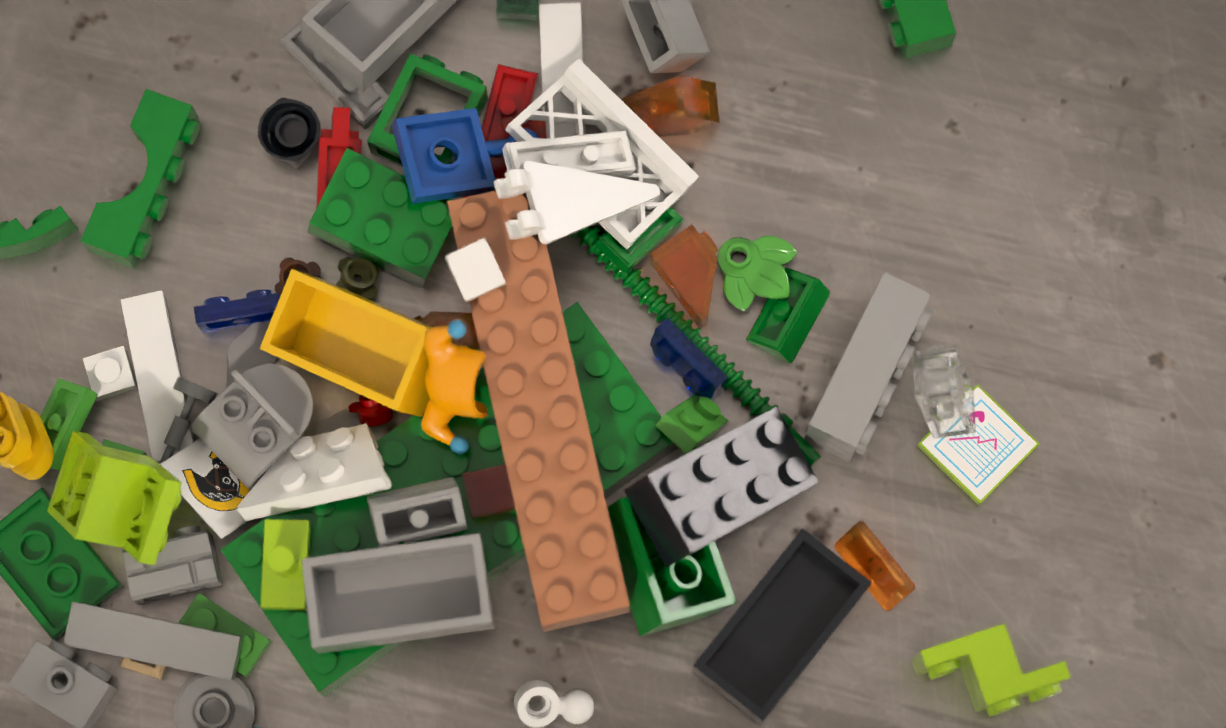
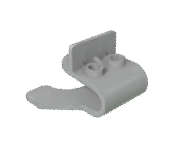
[191,322,361,490]

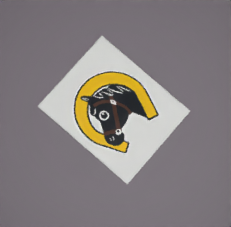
[160,438,250,539]

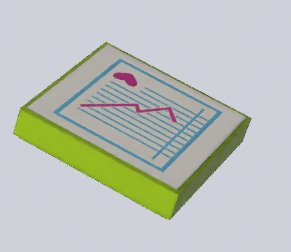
[917,384,1040,506]

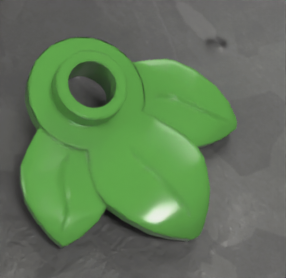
[718,236,797,311]

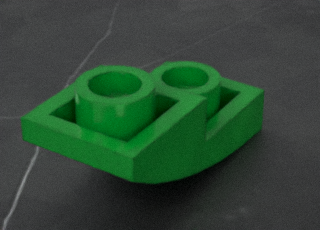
[0,206,78,259]

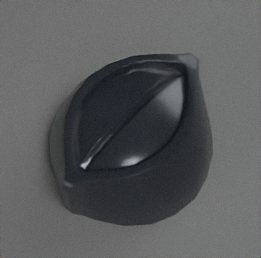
[258,97,321,169]

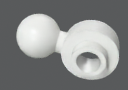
[514,680,594,727]

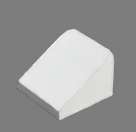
[445,238,506,302]

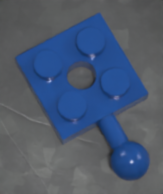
[392,108,539,204]

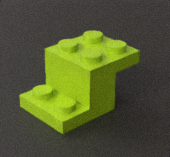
[47,430,182,566]
[911,623,1071,717]

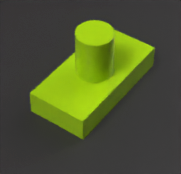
[261,519,311,610]

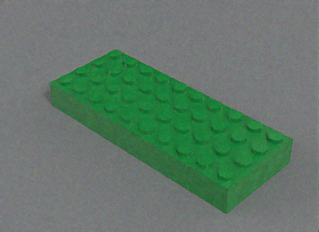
[220,302,677,697]

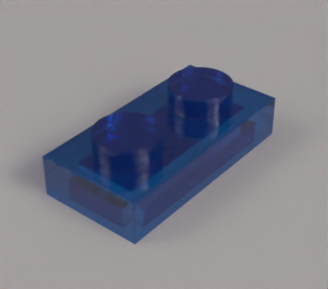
[194,289,280,333]
[649,318,728,401]

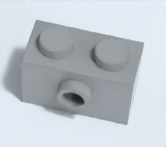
[621,0,711,73]
[8,639,118,728]

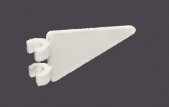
[494,161,660,244]

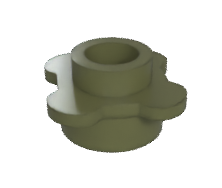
[336,257,379,300]

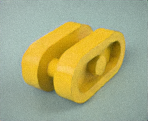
[0,391,54,480]

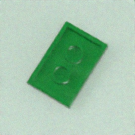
[0,487,124,641]

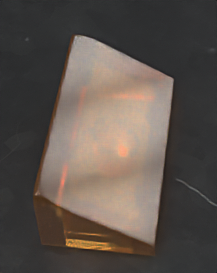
[834,520,916,612]

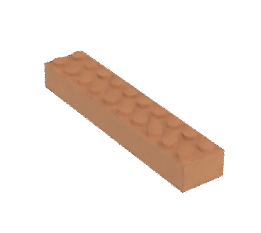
[447,191,630,632]

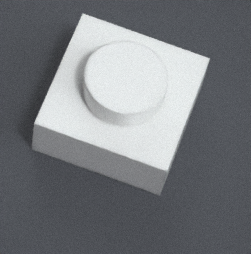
[83,346,138,401]

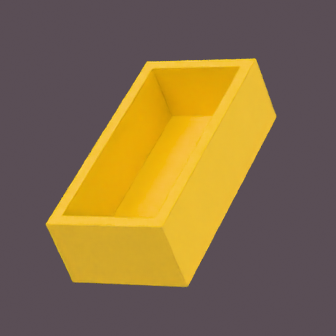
[259,269,454,417]

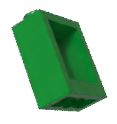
[367,53,488,167]

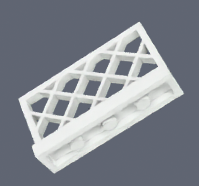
[505,58,699,249]

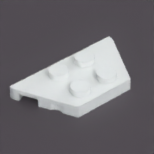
[237,424,392,521]

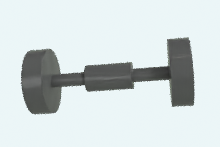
[159,377,218,464]

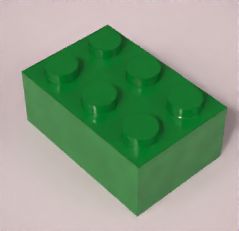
[308,148,452,288]
[607,497,737,637]

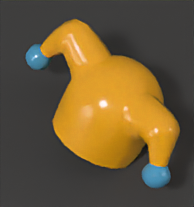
[421,320,488,455]

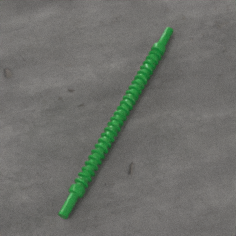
[571,226,822,467]

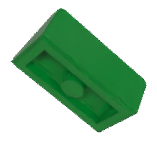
[746,267,830,363]

